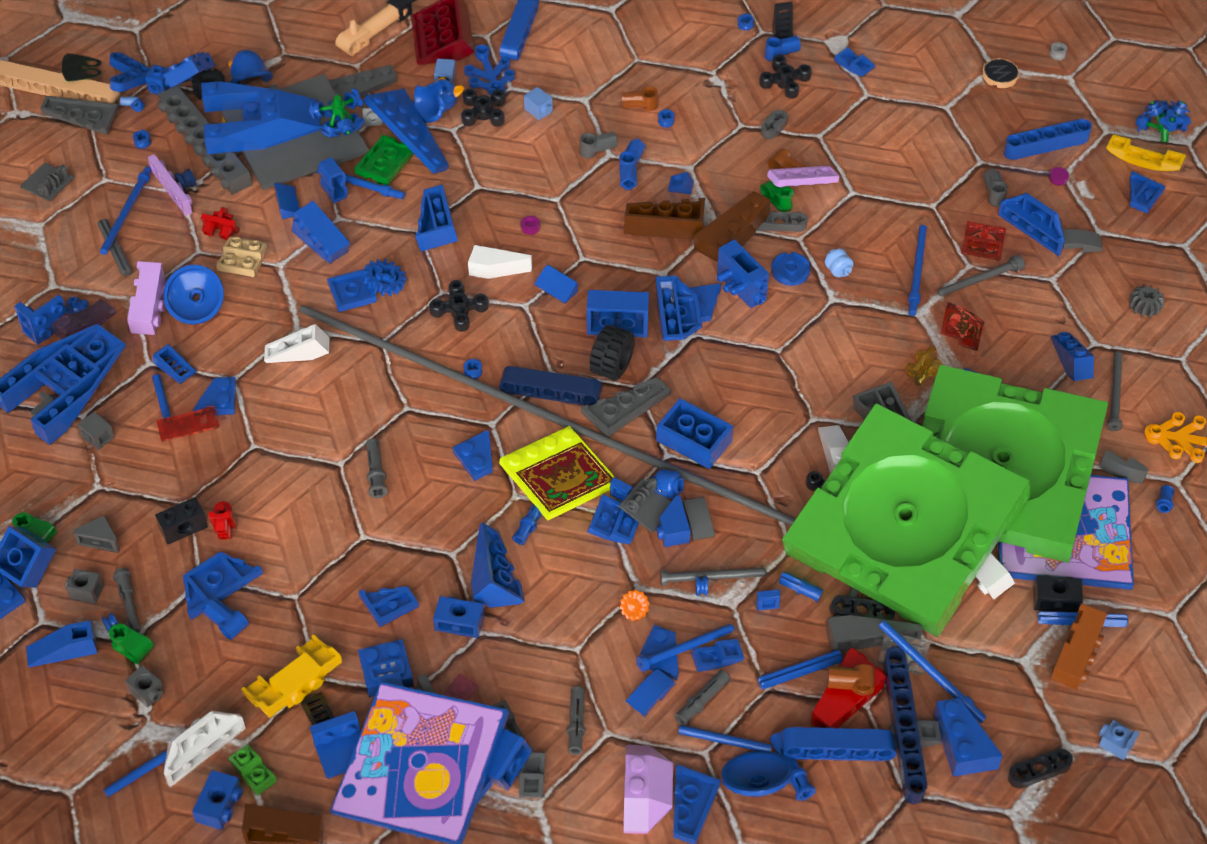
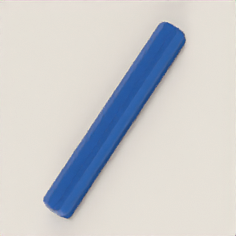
[1037,611,1128,627]
[758,650,843,690]

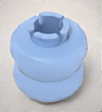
[825,249,853,277]

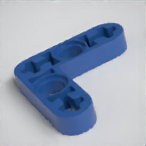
[109,52,151,92]

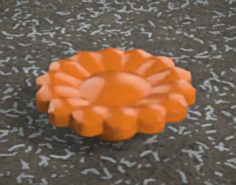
[619,590,650,621]

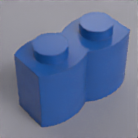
[318,157,348,203]

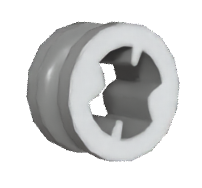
[1050,42,1067,60]

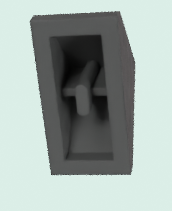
[73,516,120,553]

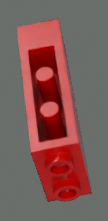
[811,647,886,728]

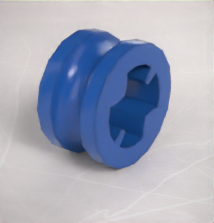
[738,14,754,30]
[658,109,675,128]
[133,130,151,149]
[464,359,482,379]
[695,576,708,596]
[101,613,118,633]

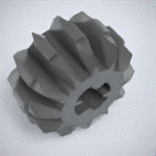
[1129,284,1164,318]

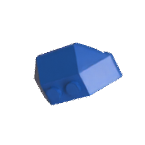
[998,193,1065,256]
[655,275,702,341]

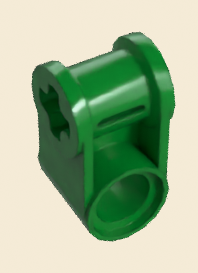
[760,180,794,212]
[12,512,57,543]
[109,624,154,664]

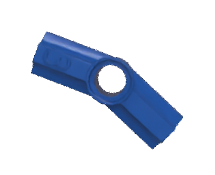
[619,138,646,190]

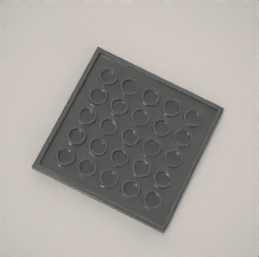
[221,74,368,190]

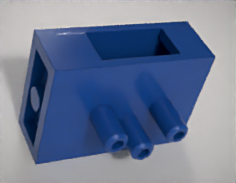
[717,239,769,308]

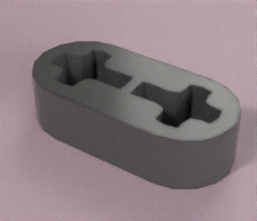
[761,110,788,139]

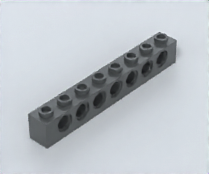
[158,85,252,195]

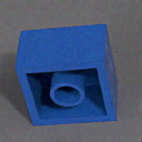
[0,526,57,588]

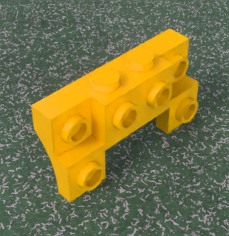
[241,634,342,718]

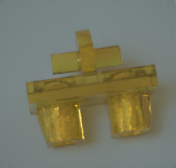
[905,346,941,386]

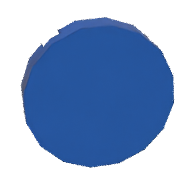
[771,252,811,286]

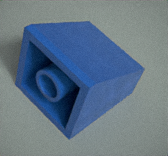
[487,729,533,791]

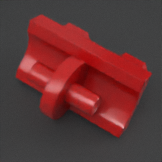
[201,207,240,240]
[209,501,237,540]

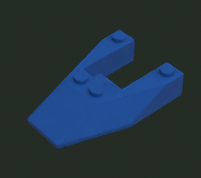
[201,81,320,154]
[0,324,126,445]

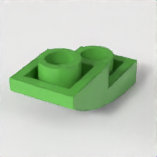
[228,744,277,795]

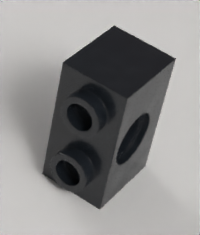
[155,497,208,545]
[1033,575,1083,612]

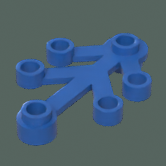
[464,45,515,96]

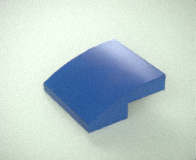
[587,495,639,544]

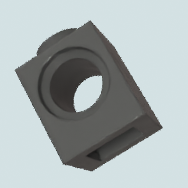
[78,412,115,450]
[65,569,104,604]
[125,666,165,708]

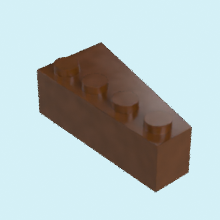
[693,191,770,262]
[624,198,705,240]

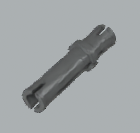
[674,670,730,726]
[567,687,585,755]

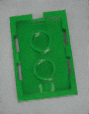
[354,135,414,185]

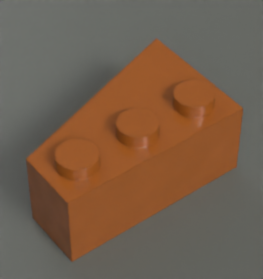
[1051,603,1107,690]

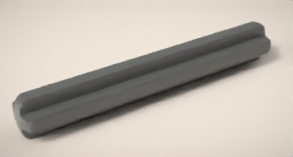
[97,219,132,277]

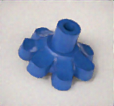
[65,297,89,319]

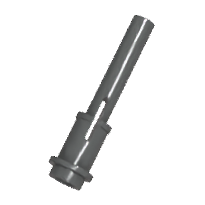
[113,568,141,633]

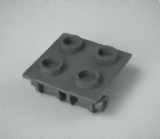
[20,163,74,202]
[619,478,672,533]

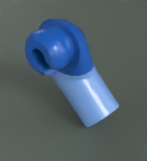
[120,97,144,112]

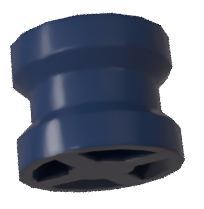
[174,168,196,191]

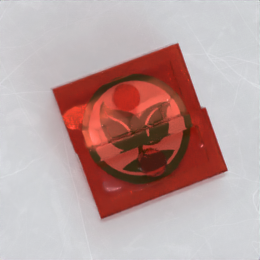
[961,221,1006,261]
[941,302,985,351]

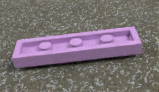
[147,154,193,216]
[767,166,840,187]

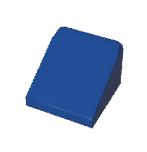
[668,172,694,194]

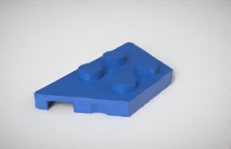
[183,552,263,620]

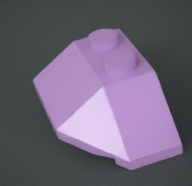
[624,745,673,834]

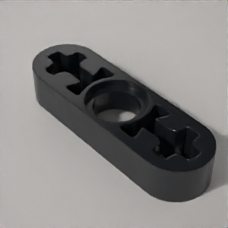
[829,595,895,620]
[1008,749,1073,789]

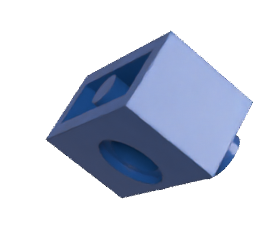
[433,596,485,638]
[192,770,243,830]

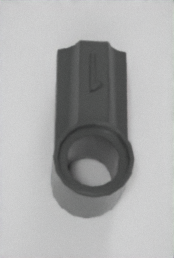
[579,132,617,158]
[983,168,1008,207]

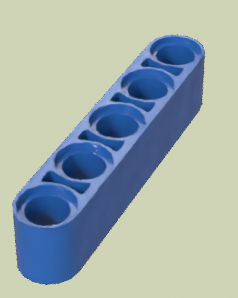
[500,0,539,61]
[1003,119,1092,160]
[781,727,896,761]

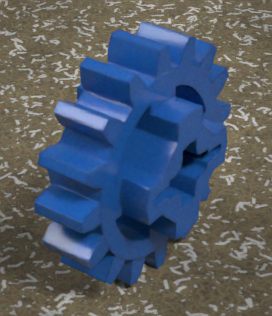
[362,259,406,296]

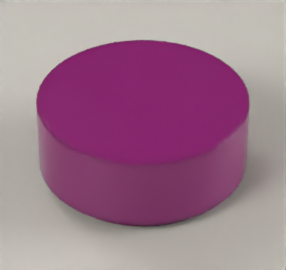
[1049,167,1069,185]
[521,216,540,235]

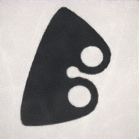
[62,53,102,82]

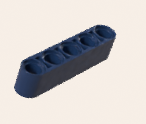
[499,366,602,406]

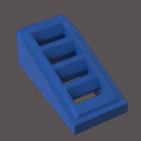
[152,344,196,384]

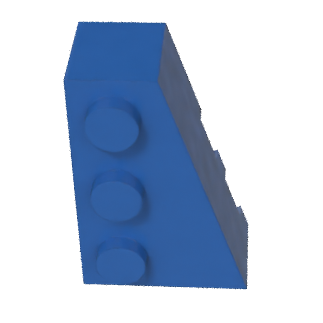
[415,185,458,252]
[291,201,350,264]
[933,698,1003,777]

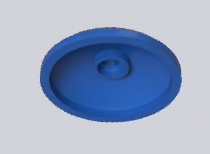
[163,265,224,325]
[721,751,793,797]

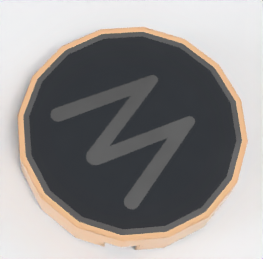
[982,58,1019,88]

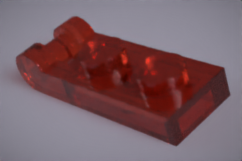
[156,406,220,442]

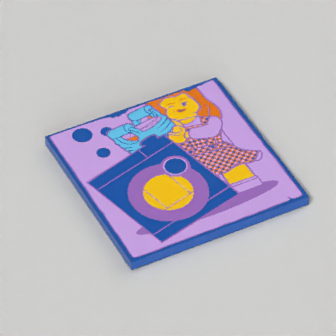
[998,475,1134,590]
[330,682,509,844]

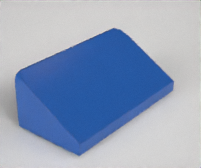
[274,183,299,219]
[534,265,578,304]

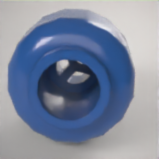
[652,469,684,499]

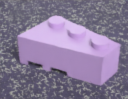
[127,261,166,335]

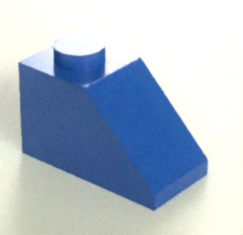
[656,495,690,547]

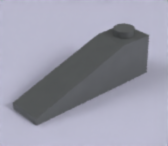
[826,615,923,652]

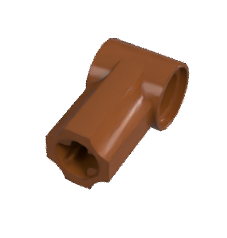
[622,86,659,111]
[768,148,807,169]
[828,664,875,695]

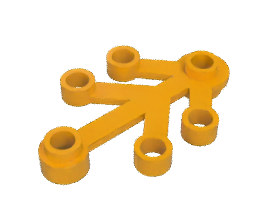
[1144,412,1207,463]

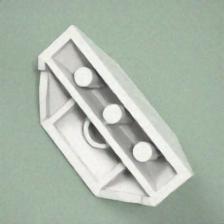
[164,711,246,787]

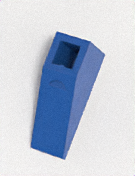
[1051,332,1094,381]
[26,620,98,667]

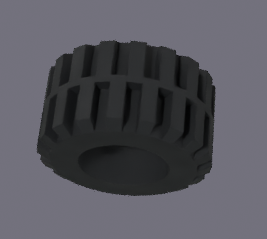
[590,324,635,381]

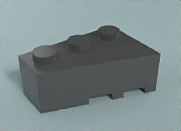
[853,382,912,421]

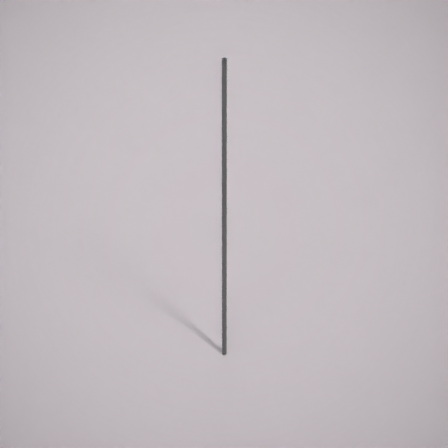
[299,305,796,526]

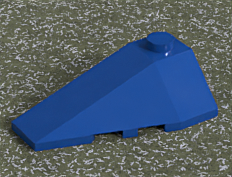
[471,522,524,608]

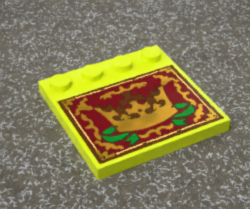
[499,426,614,521]

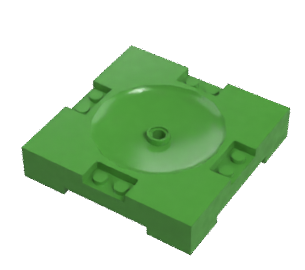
[902,365,1108,563]
[782,403,1030,638]

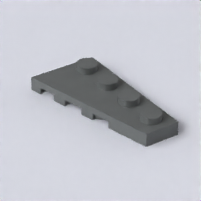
[328,65,397,101]
[40,96,119,135]
[581,377,671,437]

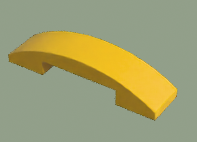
[1106,134,1186,171]

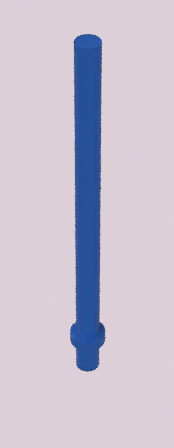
[100,166,152,255]

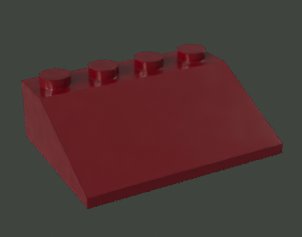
[411,0,474,65]

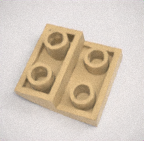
[216,236,267,277]

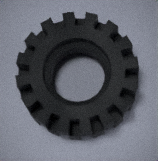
[191,68,225,100]

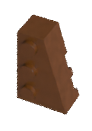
[242,803,324,844]

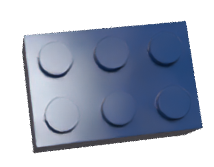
[587,290,649,337]
[656,398,733,469]

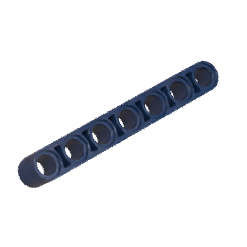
[883,647,927,804]

